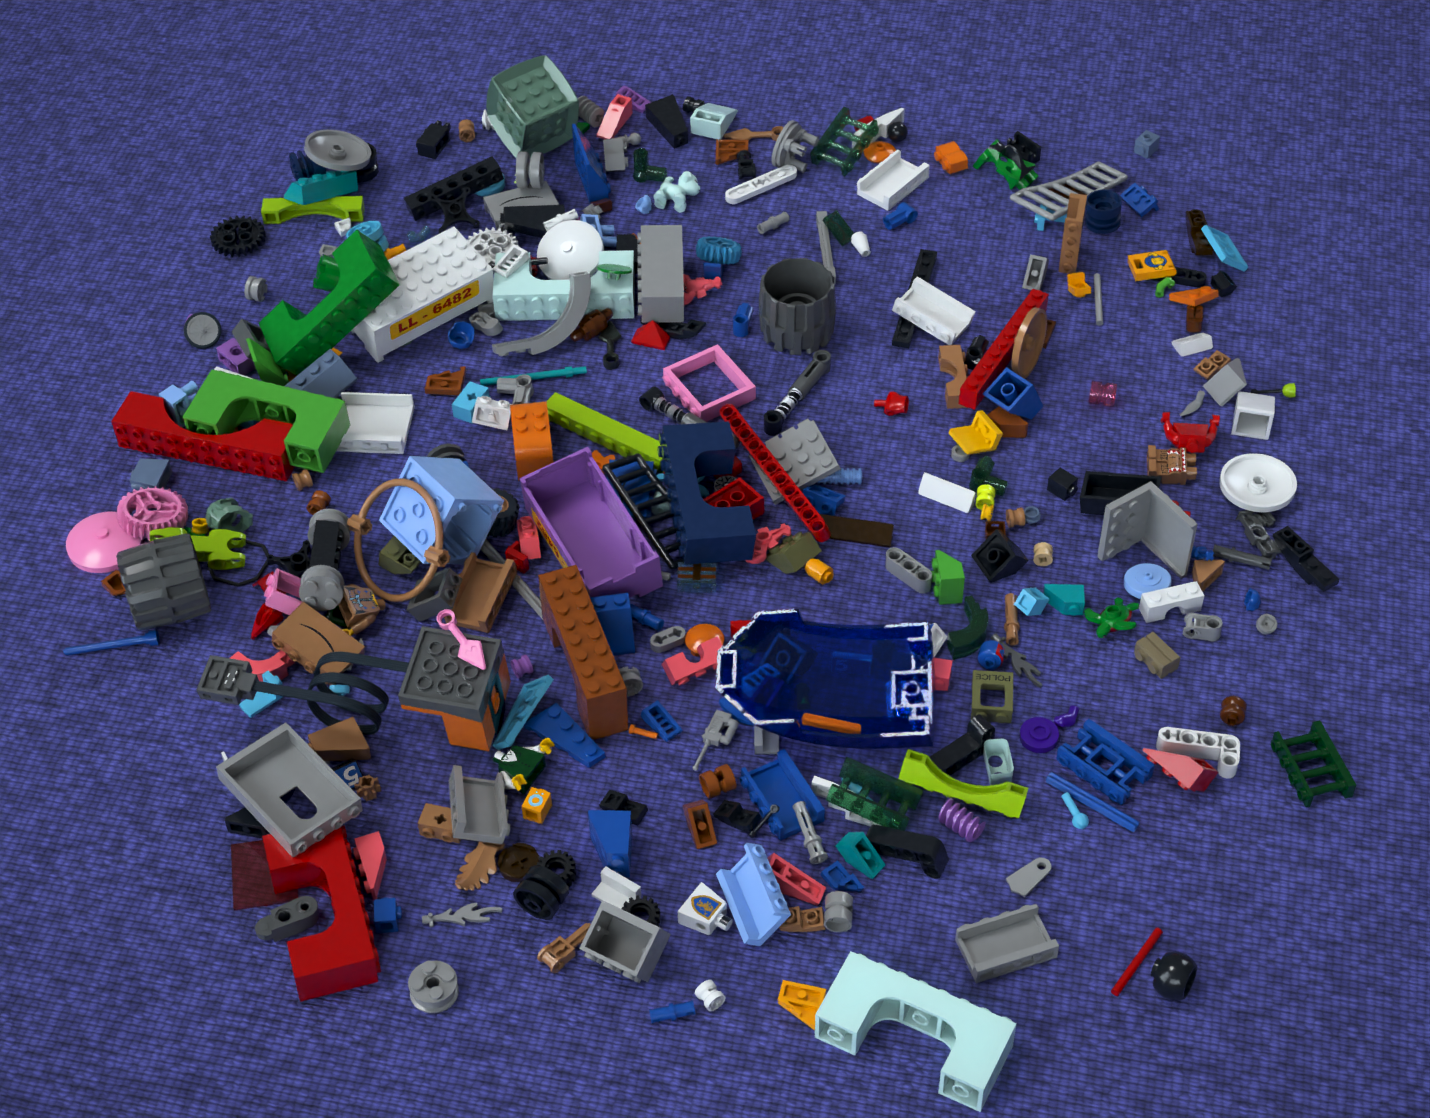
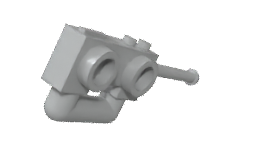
[692,710,739,771]

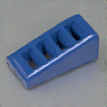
[640,700,683,742]

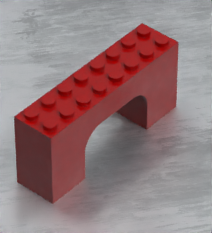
[262,825,381,1002]

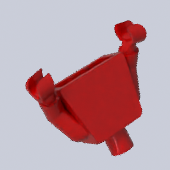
[1161,412,1220,453]

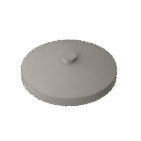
[304,130,371,171]

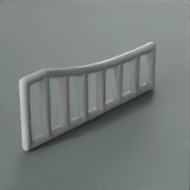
[1010,161,1128,221]

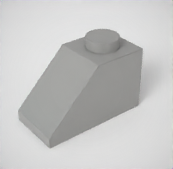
[1022,254,1049,290]

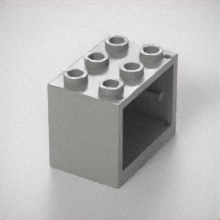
[579,900,671,983]

